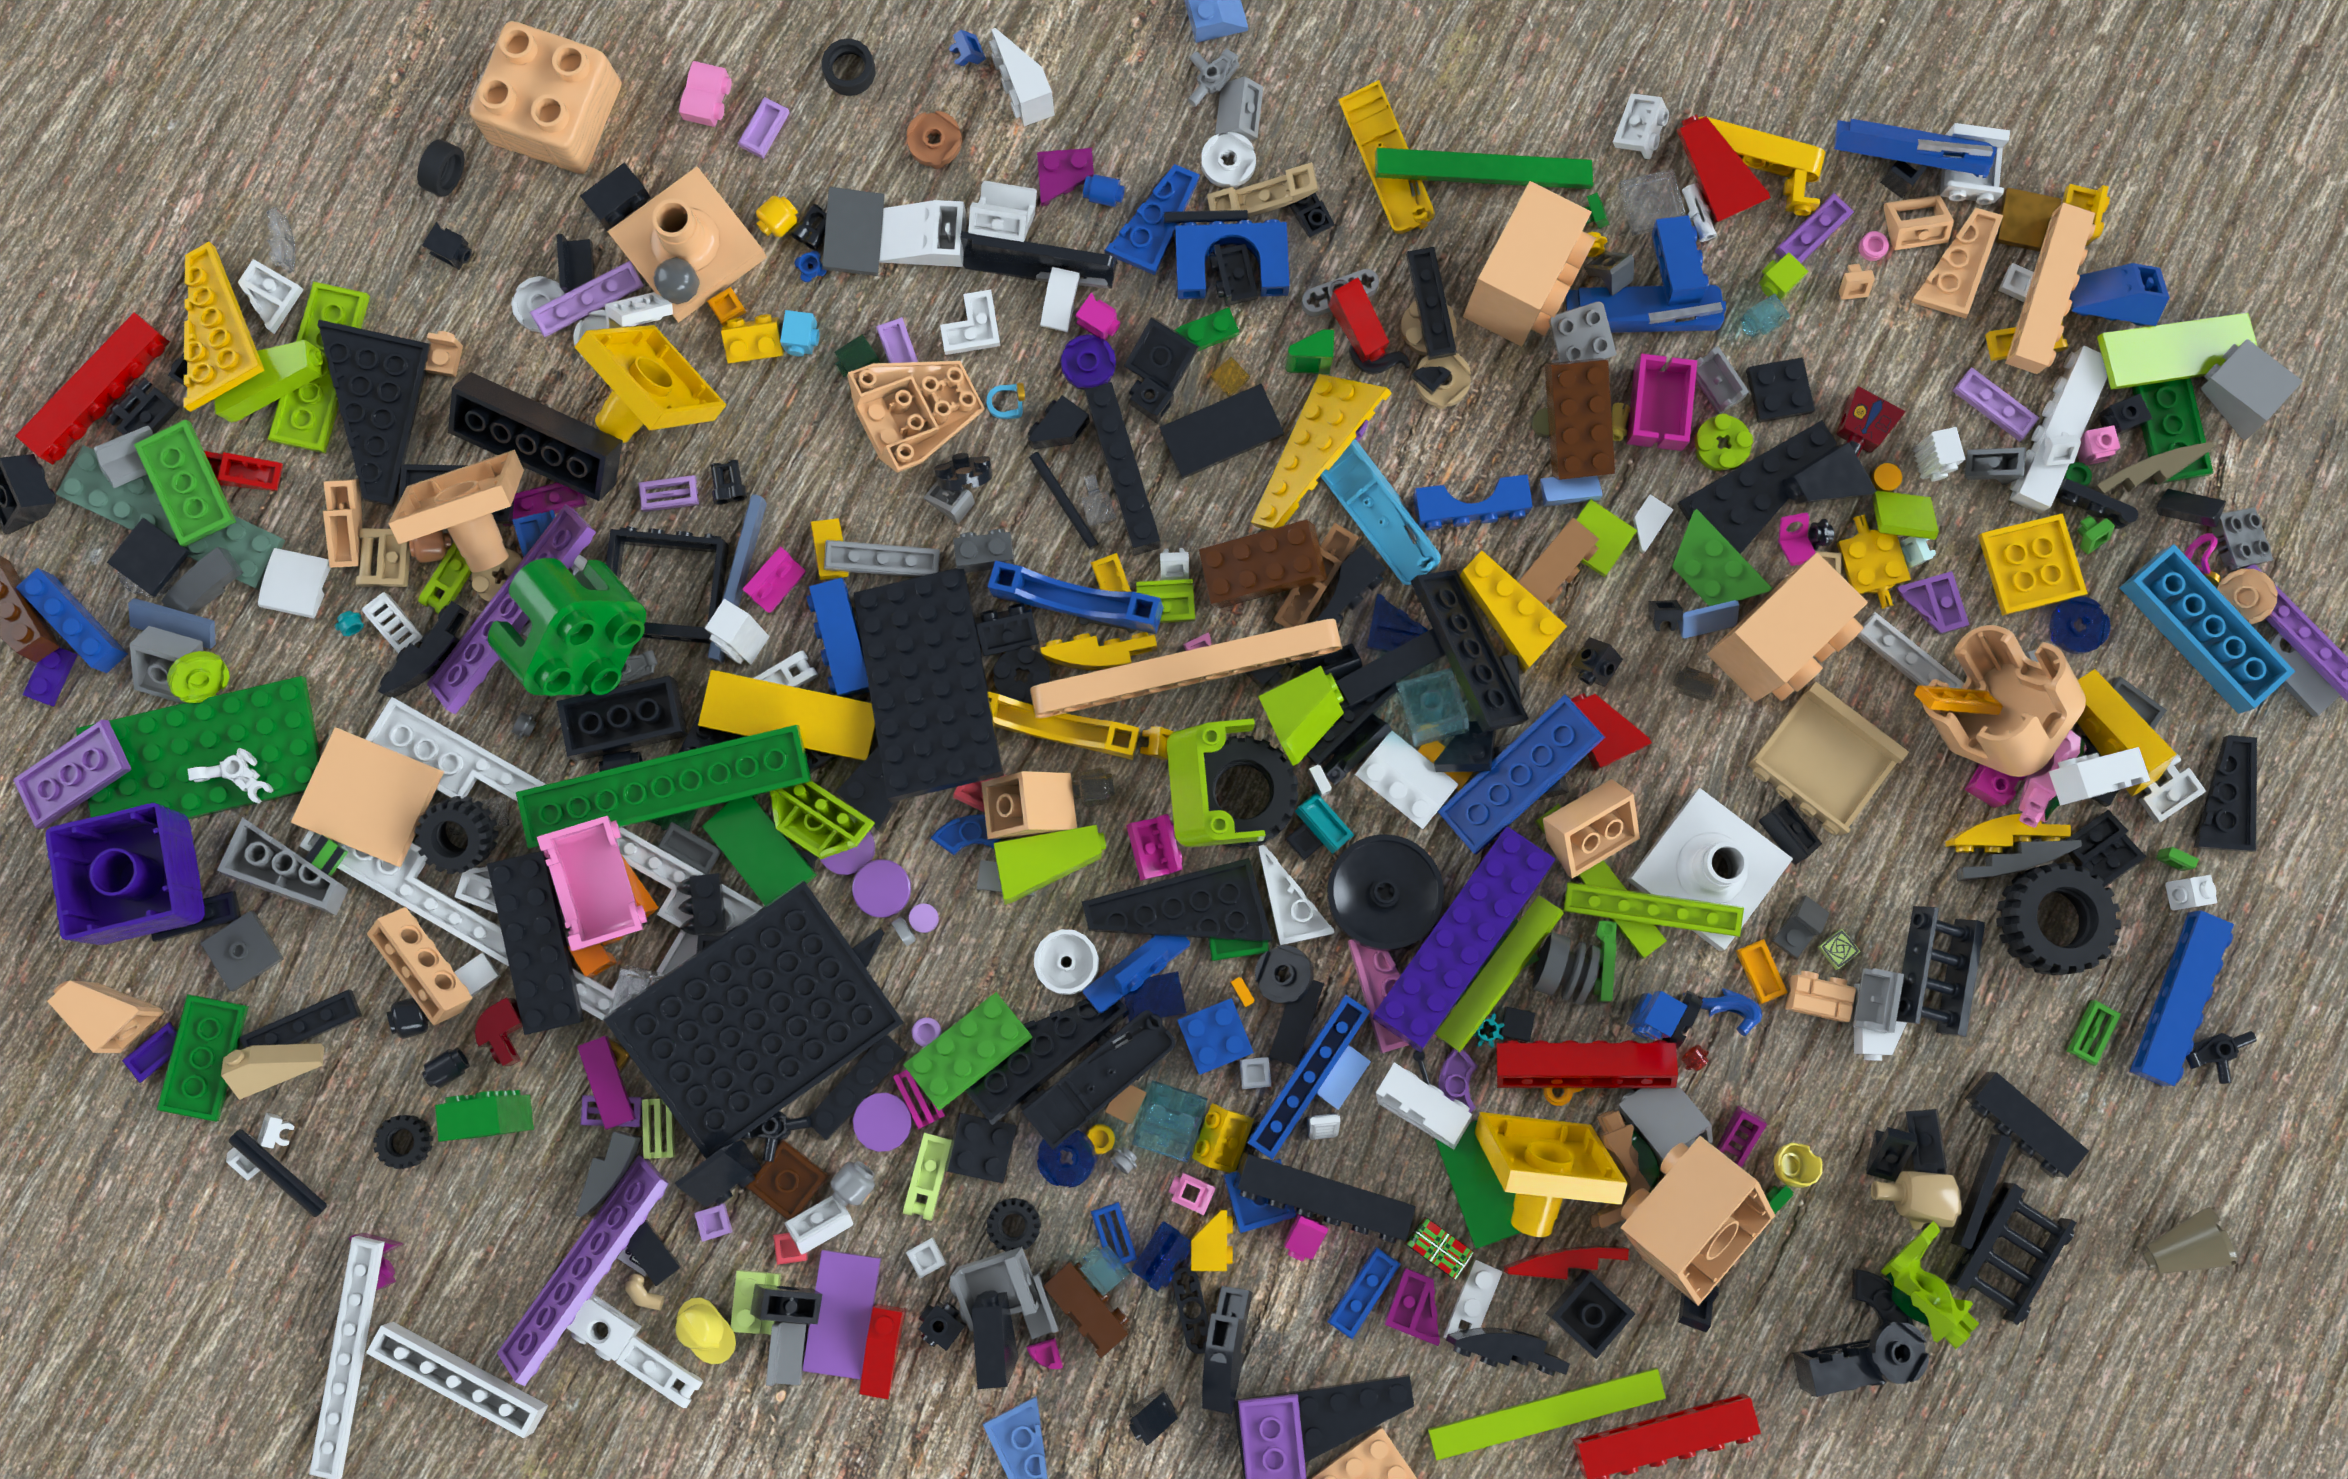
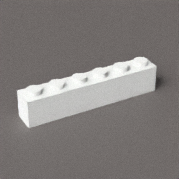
[2009,346,2107,514]
[366,1322,548,1438]

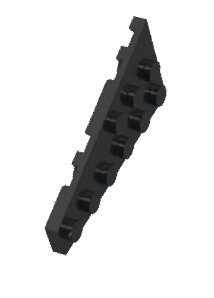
[1677,420,1837,554]
[1082,858,1272,942]
[965,999,1130,1125]
[1234,1374,1414,1479]

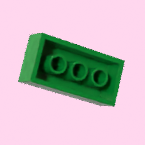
[435,1090,534,1142]

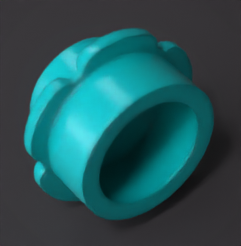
[335,611,364,636]

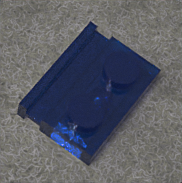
[1124,971,1187,1022]

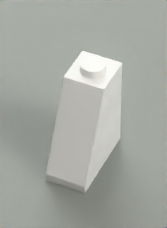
[1854,983,1907,1061]

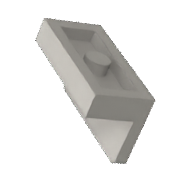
[1215,76,1263,141]
[94,426,153,488]
[1022,1271,1060,1339]
[766,1321,808,1386]

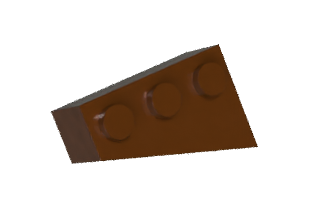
[1043,1260,1130,1359]

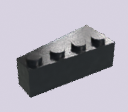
[836,746,900,834]

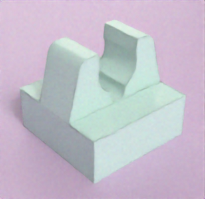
[1899,537,1936,569]

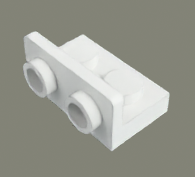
[1613,93,1669,159]
[605,292,673,329]

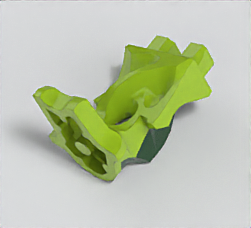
[1881,1221,1979,1349]

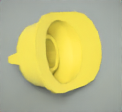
[675,1297,736,1364]

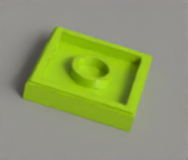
[1872,491,1939,540]
[1576,499,1637,578]

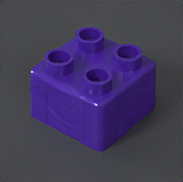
[45,803,205,945]

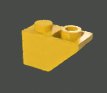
[1191,1209,1233,1271]

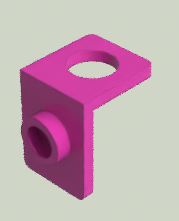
[1778,513,1816,566]

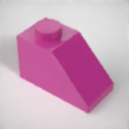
[1284,1213,1328,1262]

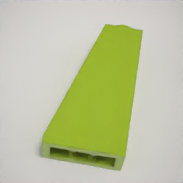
[214,340,323,423]
[994,825,1106,905]

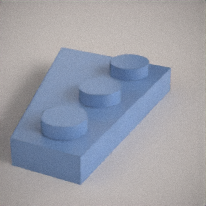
[983,1395,1048,1479]

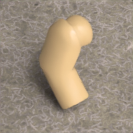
[625,1274,664,1311]

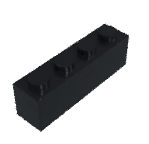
[1965,1072,2089,1178]

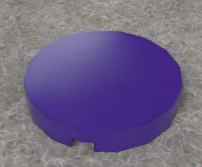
[1060,334,1116,390]

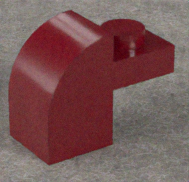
[475,997,523,1066]

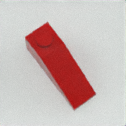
[859,1303,906,1399]

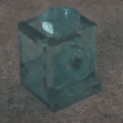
[1740,294,1790,338]

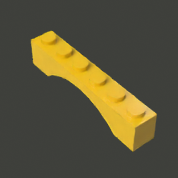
[988,692,1140,760]

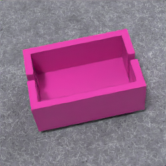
[1626,354,1698,451]

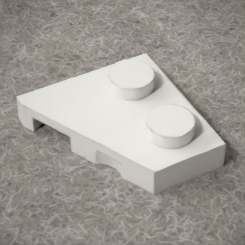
[238,259,304,334]

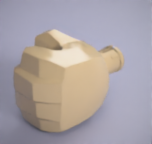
[1871,1171,1962,1230]

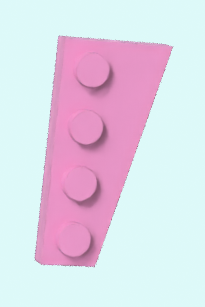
[1348,940,1437,1053]

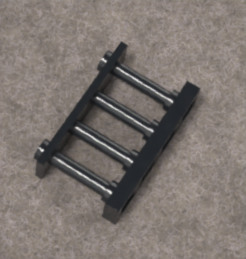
[1896,906,1985,1037]
[1946,1182,2077,1325]

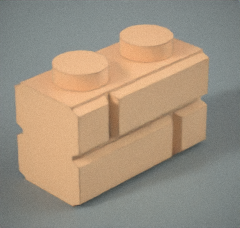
[1785,971,1856,1022]

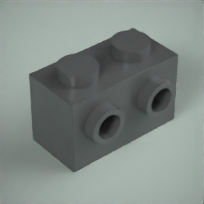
[953,529,1015,573]

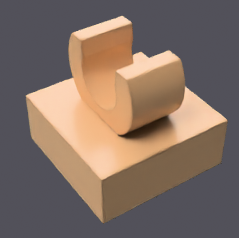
[1838,264,1875,300]

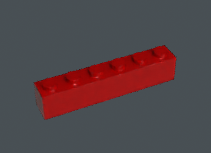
[15,312,170,465]
[1496,1040,1678,1088]
[1572,1393,1761,1479]

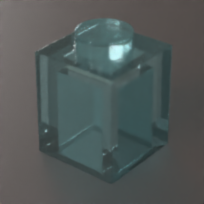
[1080,1245,1131,1296]

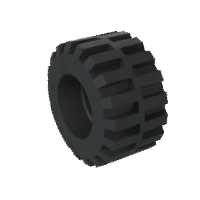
[415,796,498,874]

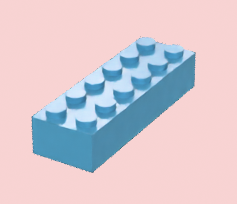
[2119,544,2295,714]

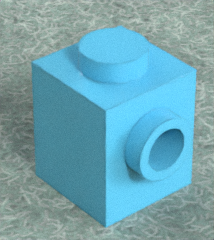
[780,310,820,357]

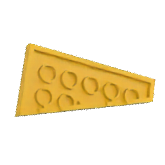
[1251,374,1392,530]

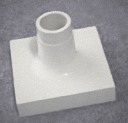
[1627,788,1793,951]

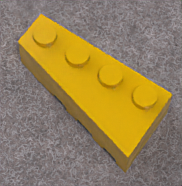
[1460,550,1567,673]
[2076,669,2177,797]

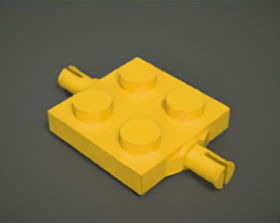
[1837,514,1911,609]

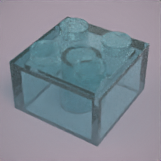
[1396,668,1469,747]

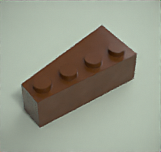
[0,555,60,663]

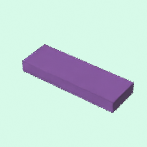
[1775,193,1854,263]

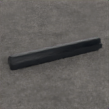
[228,1129,327,1217]

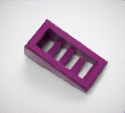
[1716,1105,1767,1168]

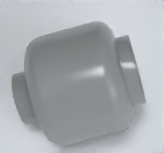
[831,1161,875,1206]

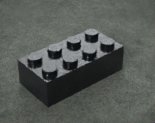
[556,675,688,761]

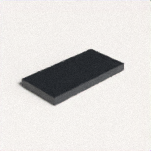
[1159,384,1284,479]

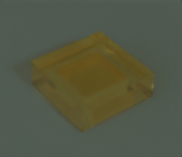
[1210,357,1250,397]

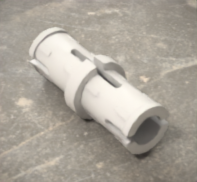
[1682,183,1717,242]

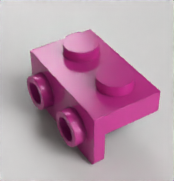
[1126,814,1183,881]

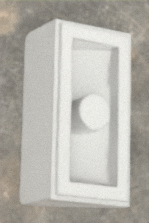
[784,1196,853,1254]

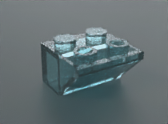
[1132,1080,1208,1163]

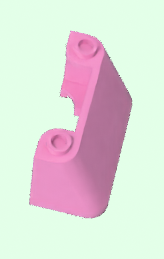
[537,816,647,951]

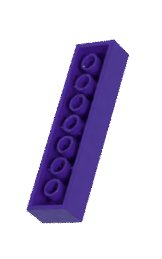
[1373,826,1555,1053]

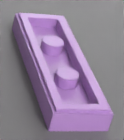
[1952,367,2039,442]

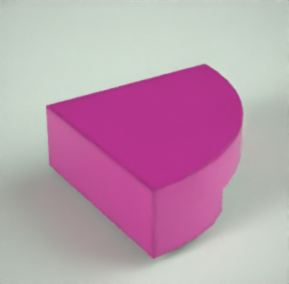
[1026,1338,1063,1369]

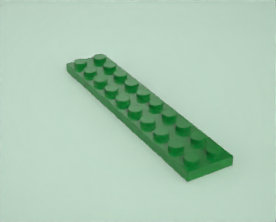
[516,725,812,849]

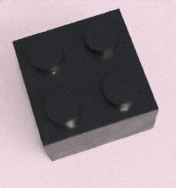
[1545,1269,1636,1359]

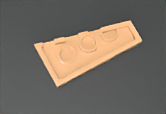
[1911,208,2003,319]

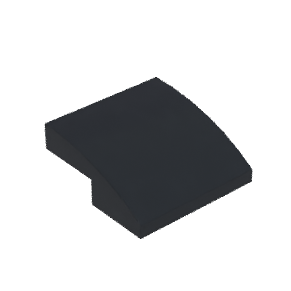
[2064,809,2147,888]

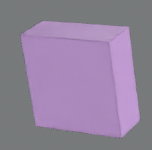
[694,1203,733,1242]

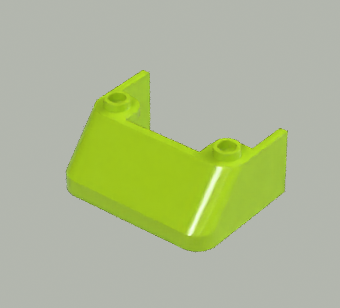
[1167,718,1265,847]

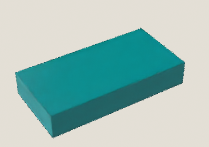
[1295,792,1354,854]

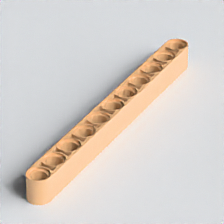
[1030,619,1342,718]

